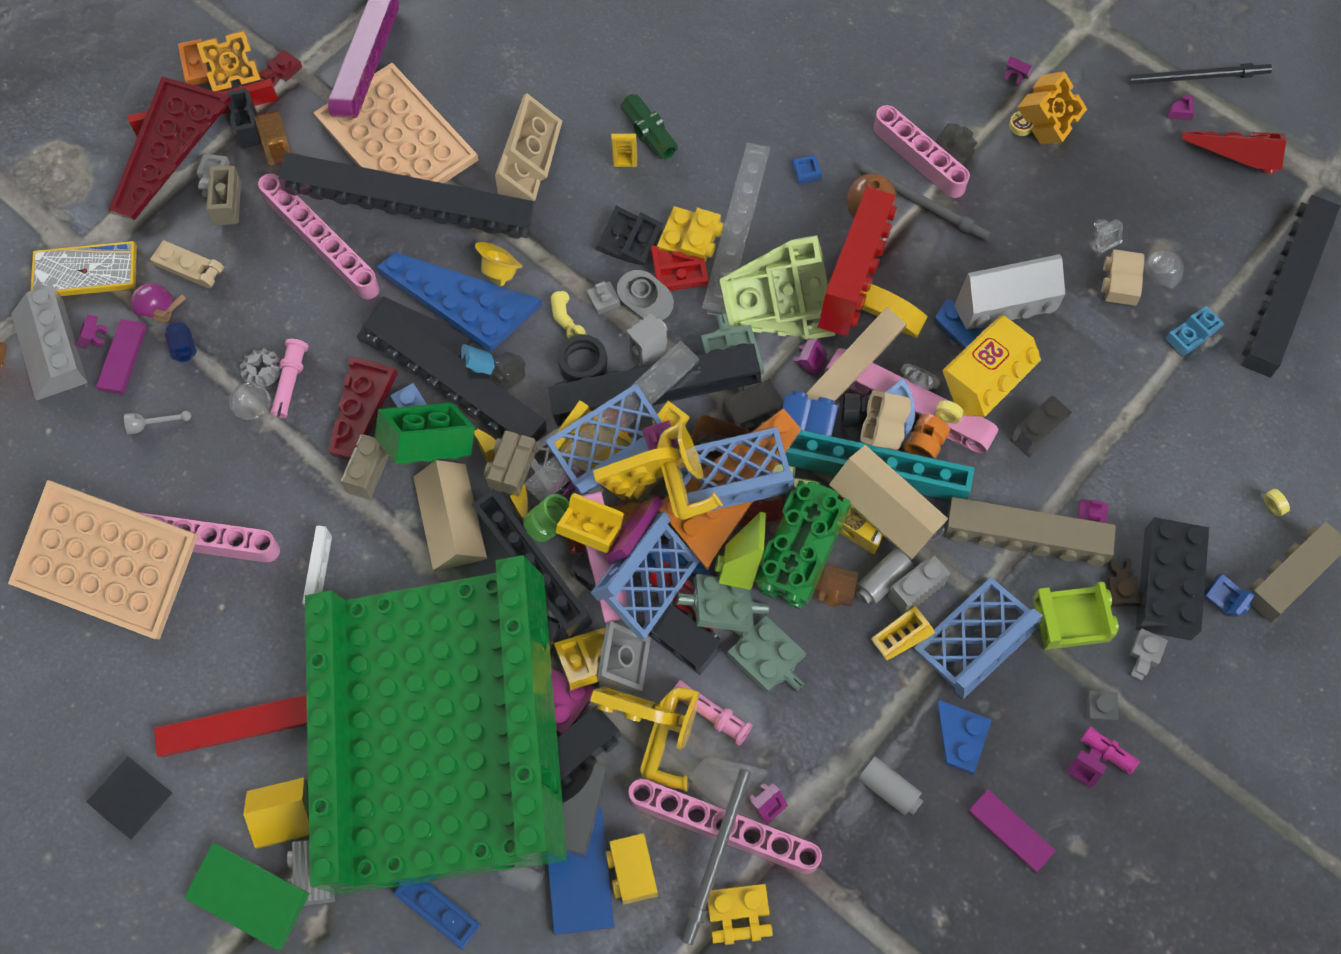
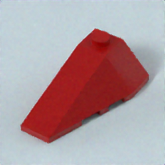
[1182,131,1287,174]

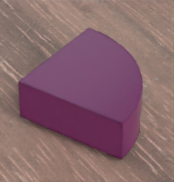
[1167,95,1194,120]

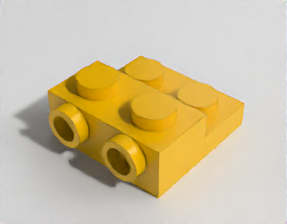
[657,206,724,263]

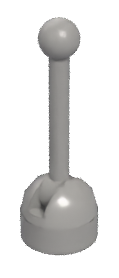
[124,411,191,435]

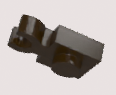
[1107,558,1140,606]

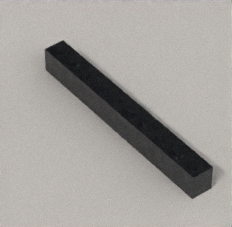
[278,152,533,239]

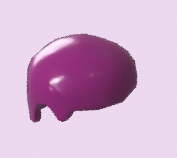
[130,282,173,317]

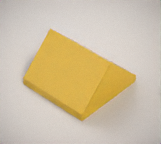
[243,777,309,849]

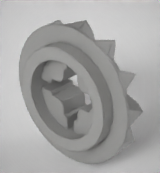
[240,348,282,387]
[900,363,941,390]

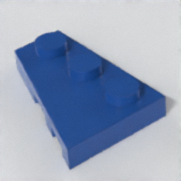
[934,299,989,349]

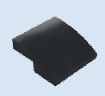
[595,205,663,265]
[86,756,172,840]

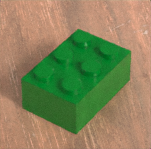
[375,403,475,465]

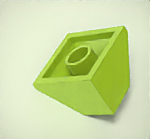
[715,512,766,590]

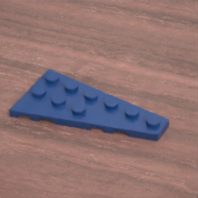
[377,252,542,352]

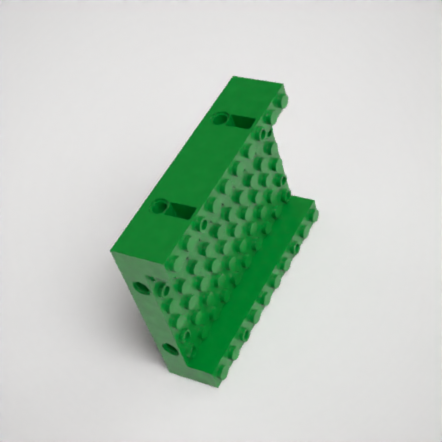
[305,555,567,895]

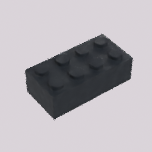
[1135,517,1209,641]

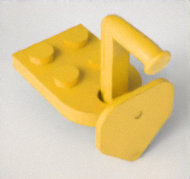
[593,422,723,520]
[590,686,700,792]

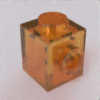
[815,566,858,607]

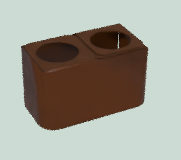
[692,415,749,459]

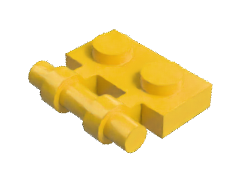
[708,884,773,945]

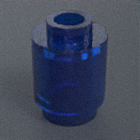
[165,322,197,362]

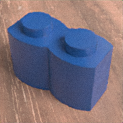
[782,391,838,437]

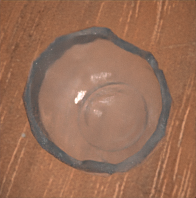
[1144,249,1184,289]
[229,382,272,422]

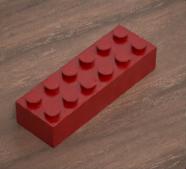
[817,186,897,336]

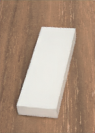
[302,526,332,607]

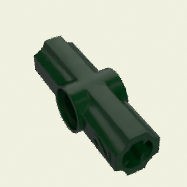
[620,94,678,160]

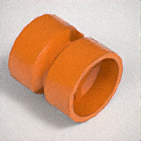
[903,414,951,459]

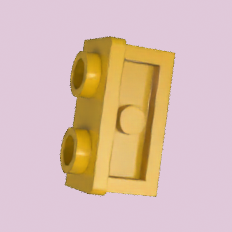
[556,493,624,553]

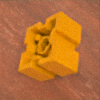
[197,30,261,91]
[1017,71,1087,145]

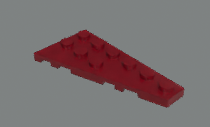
[109,76,232,220]

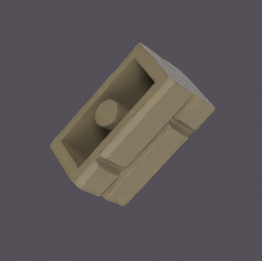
[206,165,241,225]
[484,430,537,497]
[341,435,389,500]

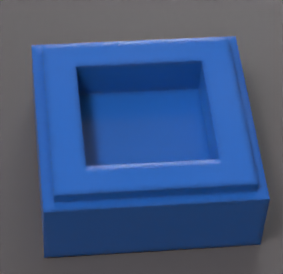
[791,155,822,184]

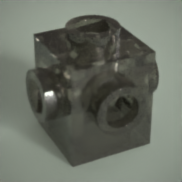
[934,123,978,162]

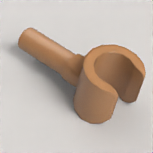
[153,295,186,323]

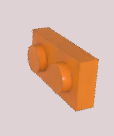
[178,39,209,86]

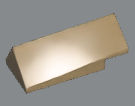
[495,93,562,201]
[829,445,948,560]
[414,460,487,572]

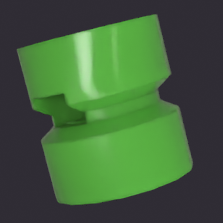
[523,494,569,542]

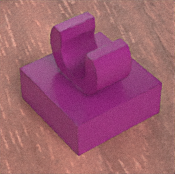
[1004,56,1033,87]
[76,314,108,349]
[793,338,827,375]
[642,420,677,451]
[1077,499,1108,523]
[1066,748,1107,788]
[749,783,788,825]

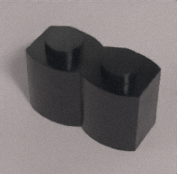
[227,88,262,148]

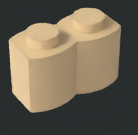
[1101,249,1144,306]
[861,390,911,450]

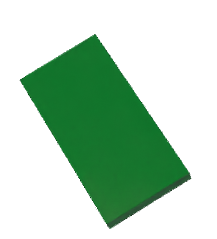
[184,843,310,950]

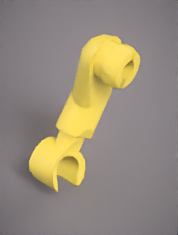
[551,291,586,339]

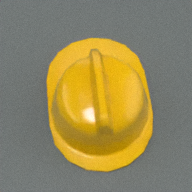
[475,242,523,287]

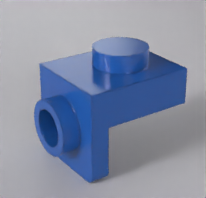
[1204,574,1255,617]

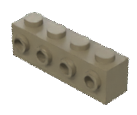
[1249,521,1341,623]

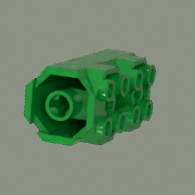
[755,480,851,610]

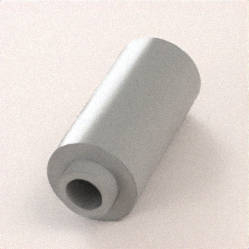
[855,548,913,605]
[858,757,923,816]

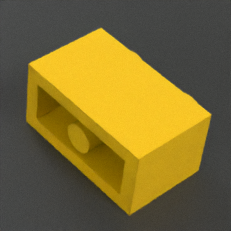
[605,833,658,905]

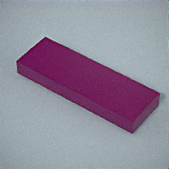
[96,319,148,395]
[604,496,663,564]
[968,790,1056,874]

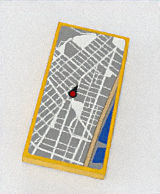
[31,241,137,296]

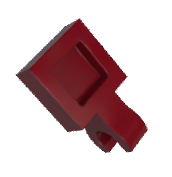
[260,50,302,86]

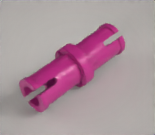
[1080,726,1140,776]

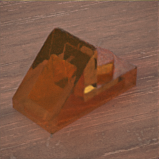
[255,111,292,166]

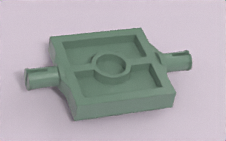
[701,314,764,395]
[676,574,769,632]
[727,616,806,694]

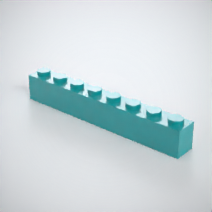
[762,422,975,501]

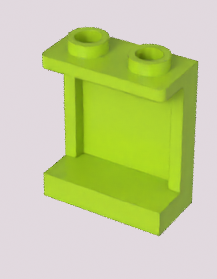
[1033,582,1119,650]

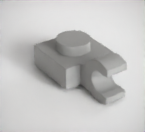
[196,153,230,198]
[1129,629,1168,681]

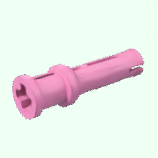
[270,339,309,418]
[673,680,753,746]

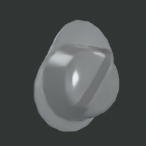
[617,270,674,320]

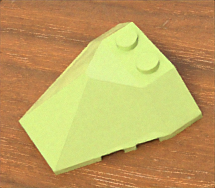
[720,235,835,339]

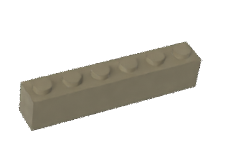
[944,497,1116,566]

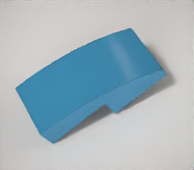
[1165,306,1224,356]
[461,344,495,375]

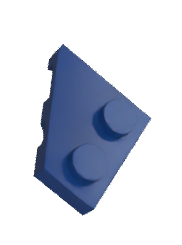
[937,700,992,775]

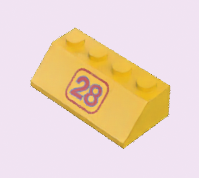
[942,315,1041,417]

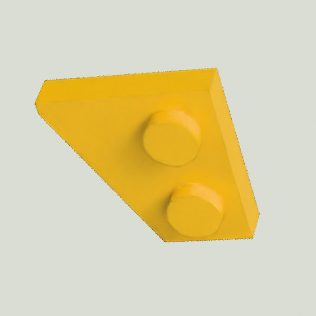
[554,627,605,690]

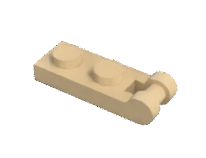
[150,240,224,288]

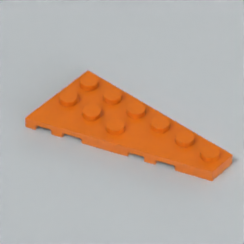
[659,408,801,570]

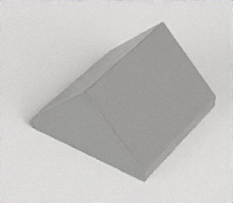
[598,621,651,692]

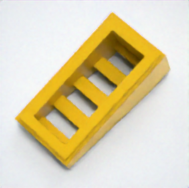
[611,134,637,167]
[871,606,935,660]

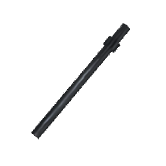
[1127,63,1272,84]

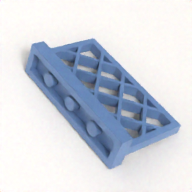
[545,383,662,495]
[679,427,794,511]
[591,512,699,640]
[914,577,1042,699]

